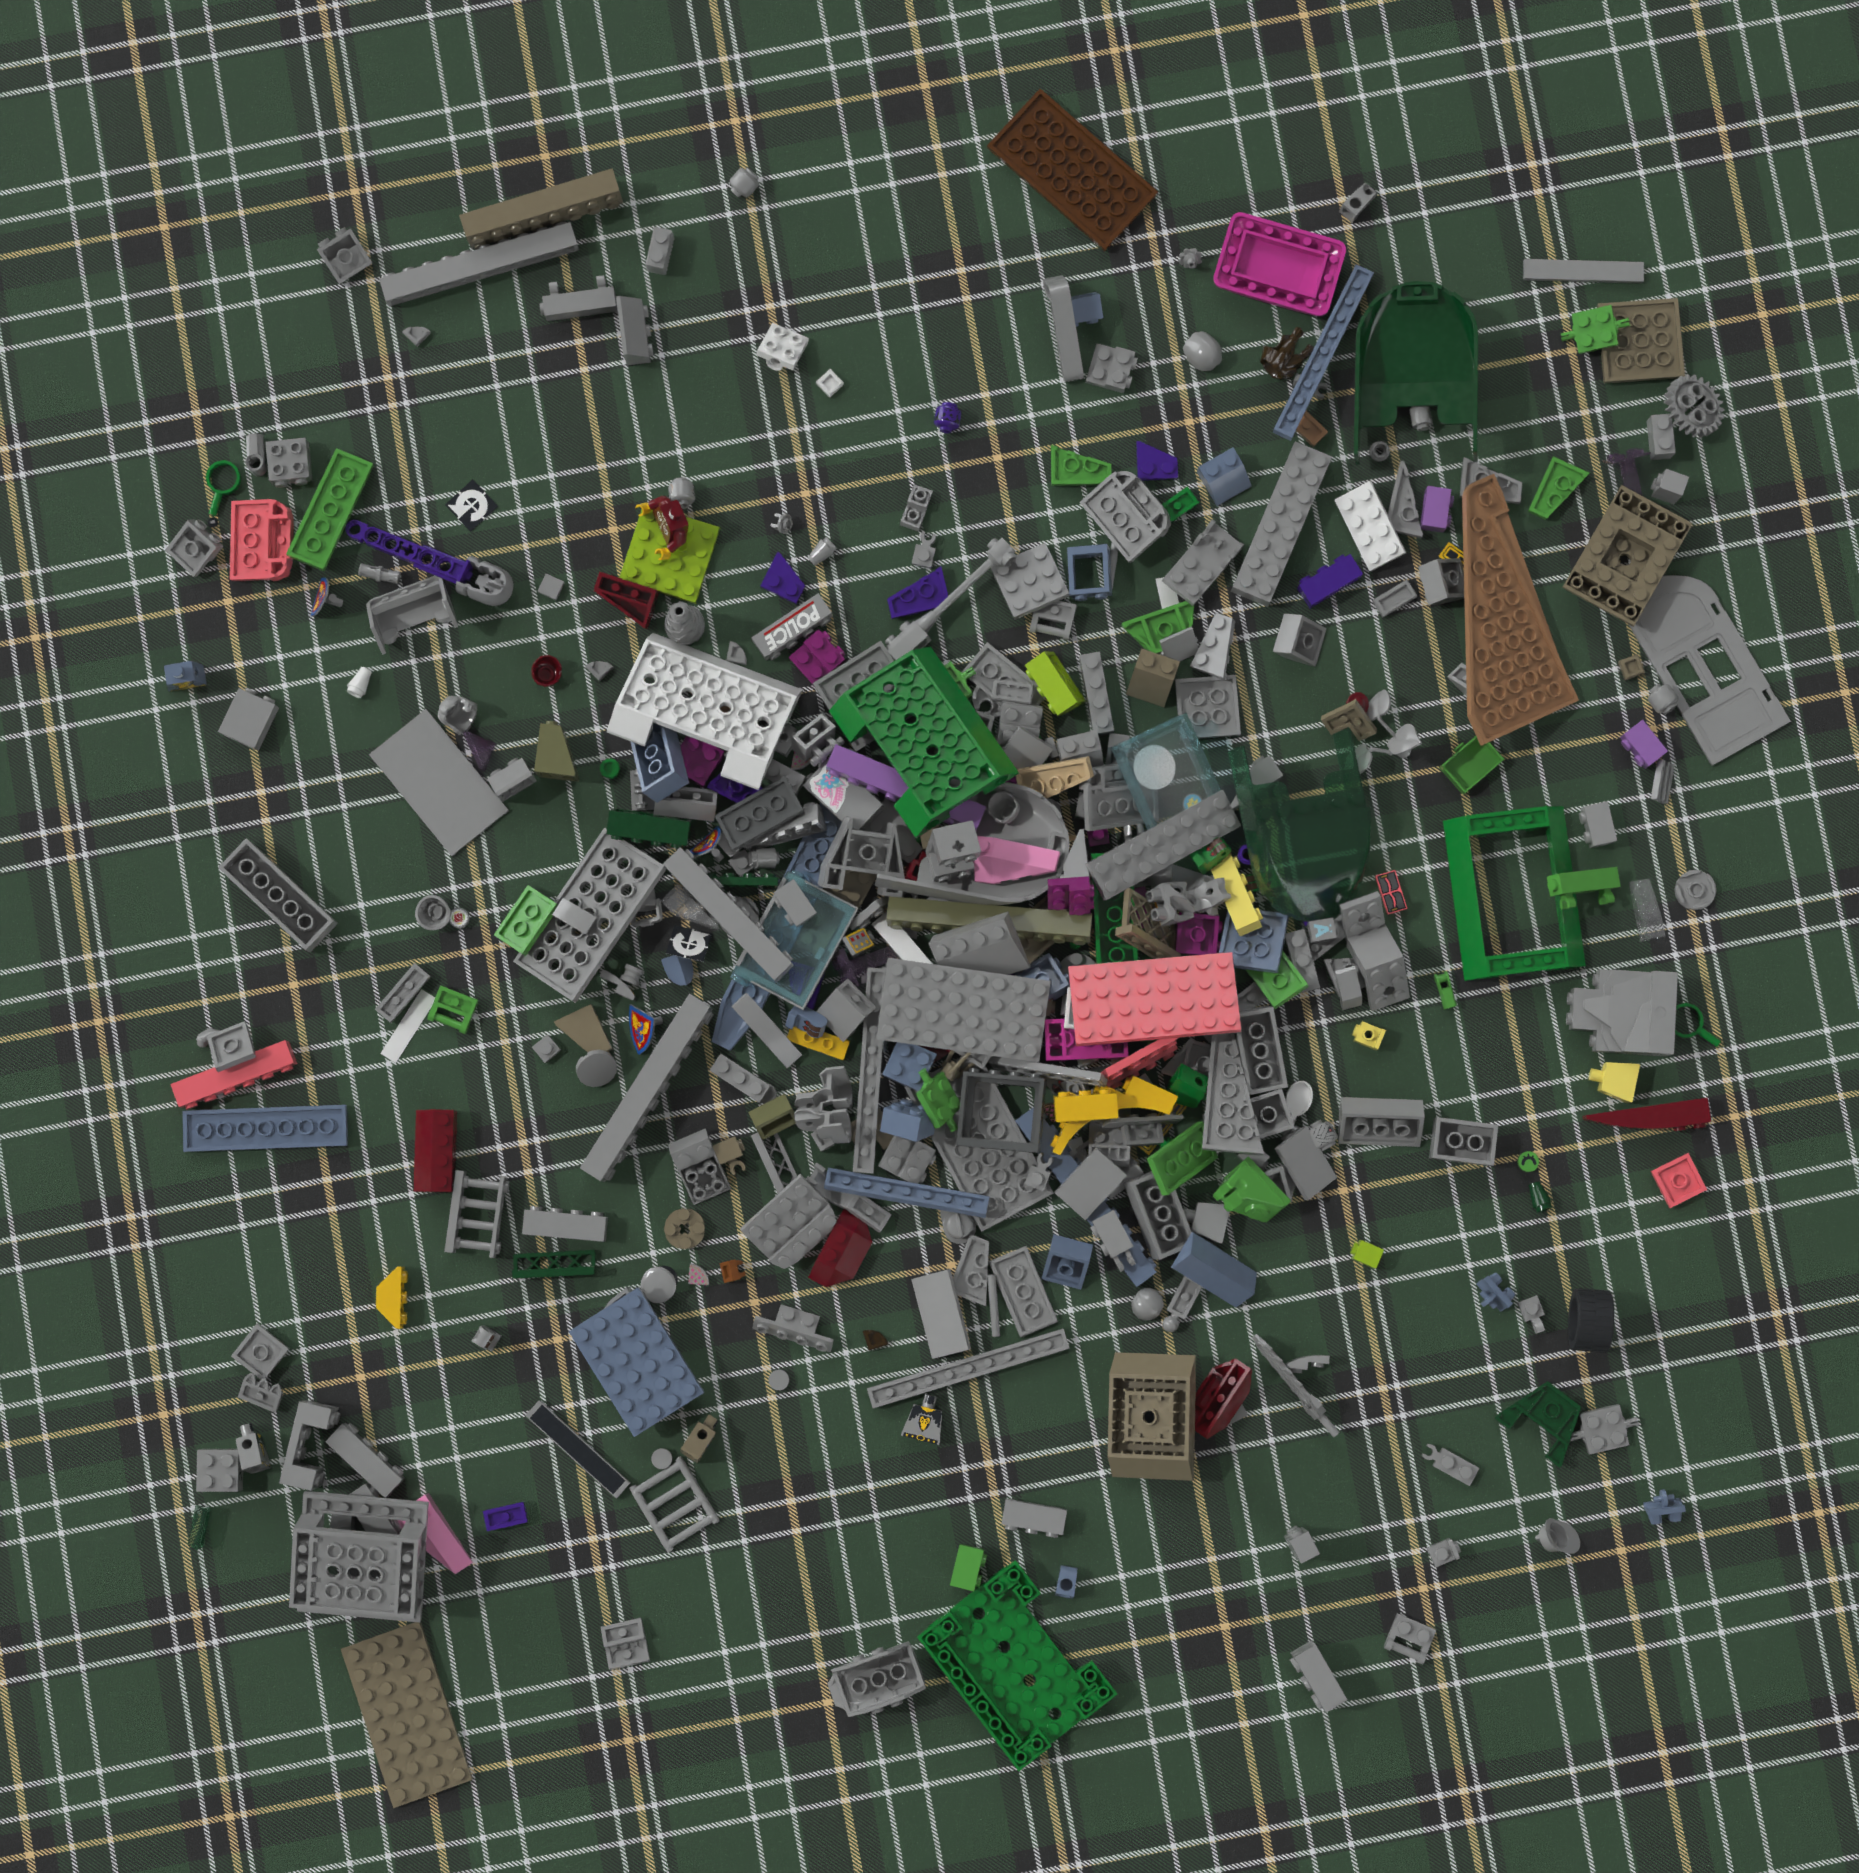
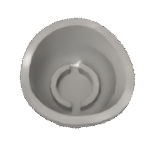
[415,895,451,930]

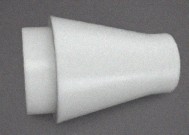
[347,667,372,698]

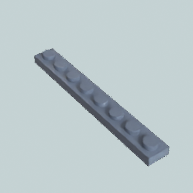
[824,1168,989,1218]

